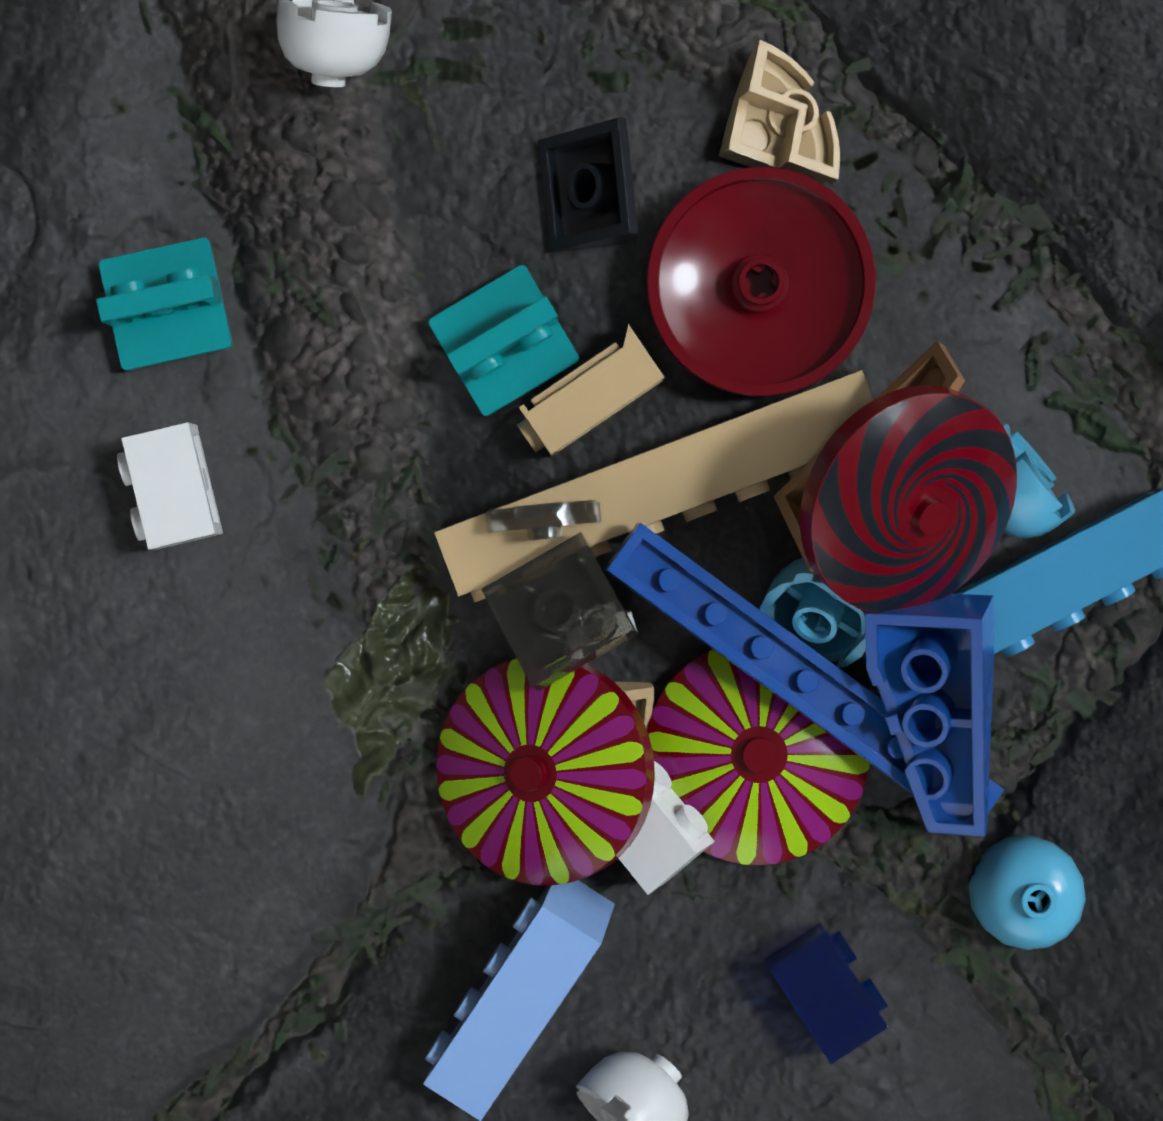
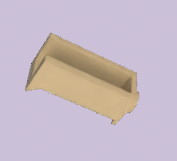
[517,324,665,457]

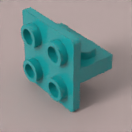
[96,238,233,371]
[429,265,579,416]

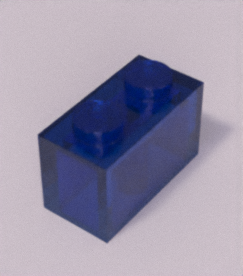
[765,923,888,1064]

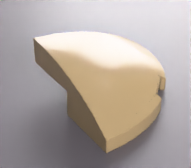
[719,40,840,183]

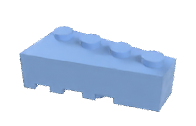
[423,880,615,1121]

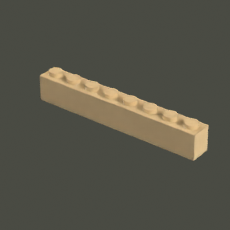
[434,370,873,603]

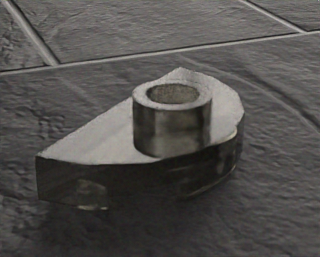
[486,500,601,541]

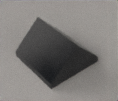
[538,117,638,252]

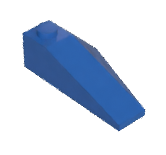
[865,594,994,837]

